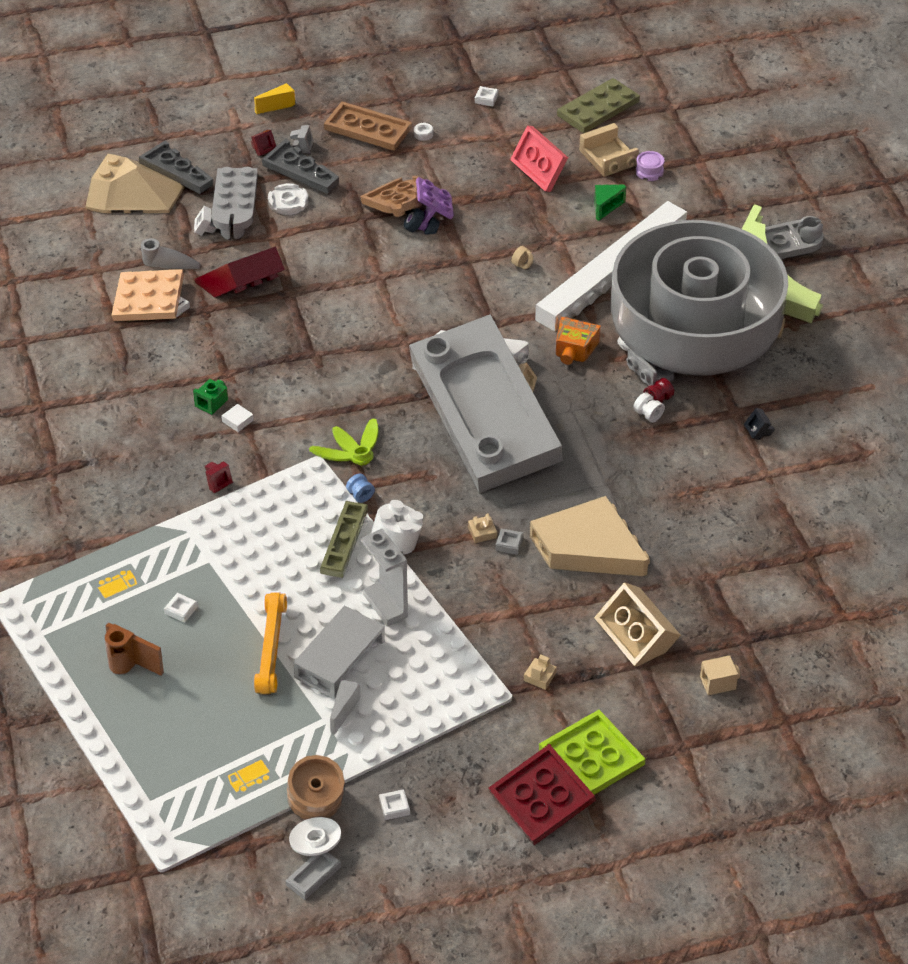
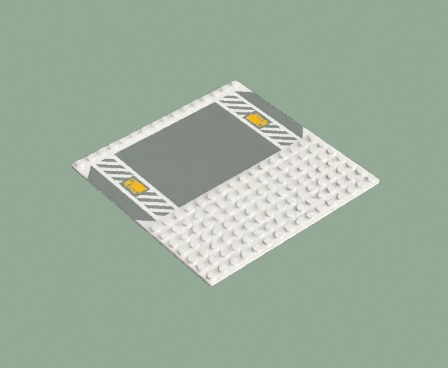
[0,456,512,872]

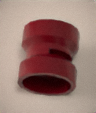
[643,378,674,403]

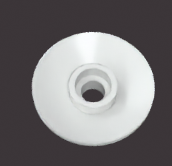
[289,817,341,856]

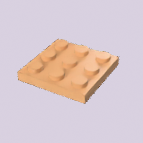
[112,269,184,321]

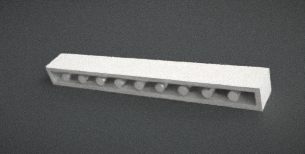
[535,201,687,332]

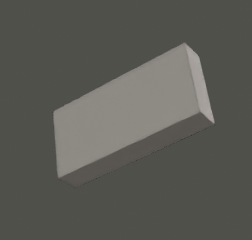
[285,852,341,900]

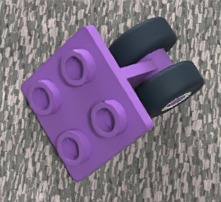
[404,177,454,235]

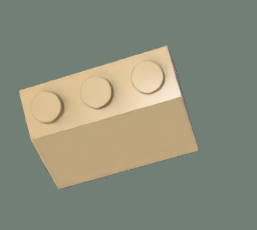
[594,582,681,667]

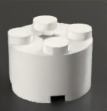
[371,500,423,554]

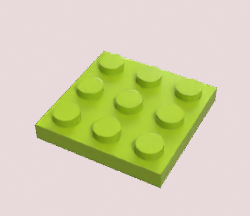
[539,710,645,795]

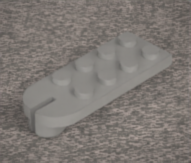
[212,167,258,240]
[765,216,824,259]

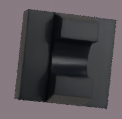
[744,408,775,440]

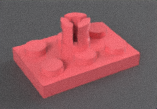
[510,125,569,192]

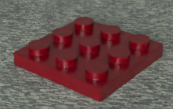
[488,744,596,846]

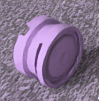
[636,151,664,181]

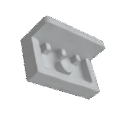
[627,348,674,386]

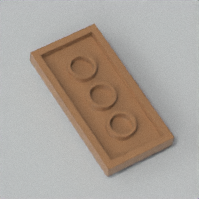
[324,102,412,151]

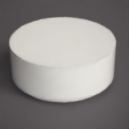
[414,123,433,141]

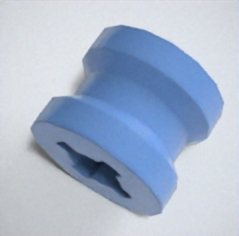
[346,474,375,503]

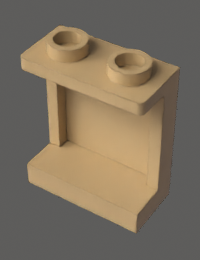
[579,123,639,177]

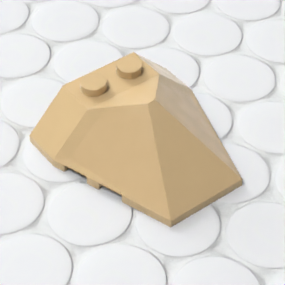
[86,154,184,213]

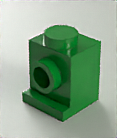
[193,379,228,415]

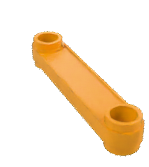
[254,592,287,694]

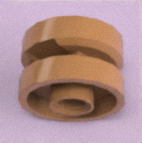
[287,755,345,820]

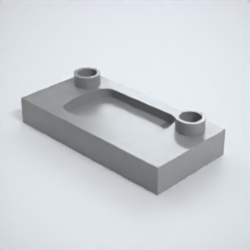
[409,315,563,493]

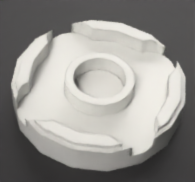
[268,183,308,215]

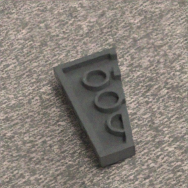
[262,138,339,194]
[139,141,213,194]

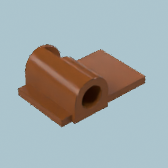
[105,622,164,676]

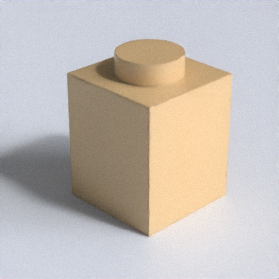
[700,656,740,695]

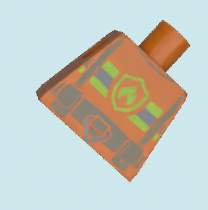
[556,317,601,365]

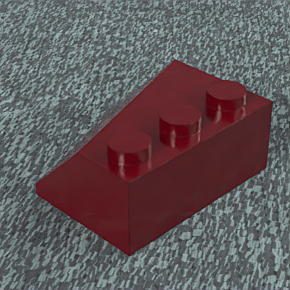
[194,246,285,298]

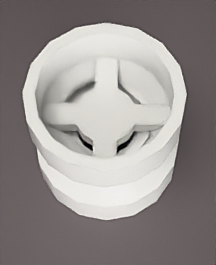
[633,392,665,423]

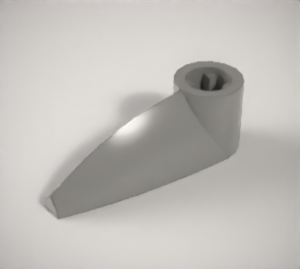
[141,238,201,269]

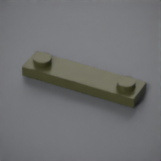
[320,501,368,578]

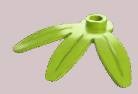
[309,419,379,465]

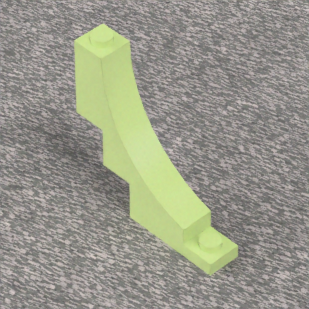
[742,204,823,323]

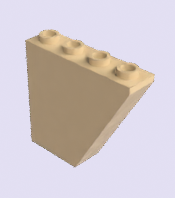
[530,496,650,576]

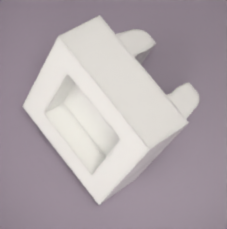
[194,206,217,236]

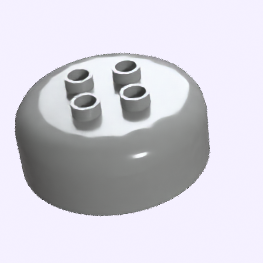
[611,220,788,376]

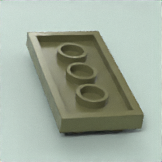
[557,78,640,134]

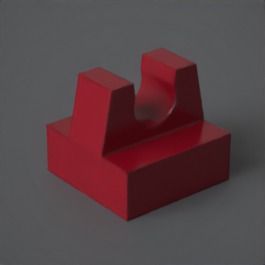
[251,130,276,156]
[205,461,233,493]

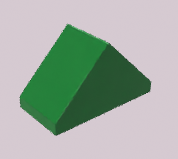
[594,184,627,221]

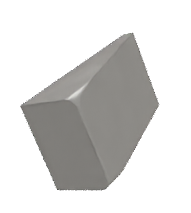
[330,680,360,735]

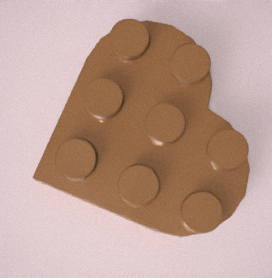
[360,176,423,217]

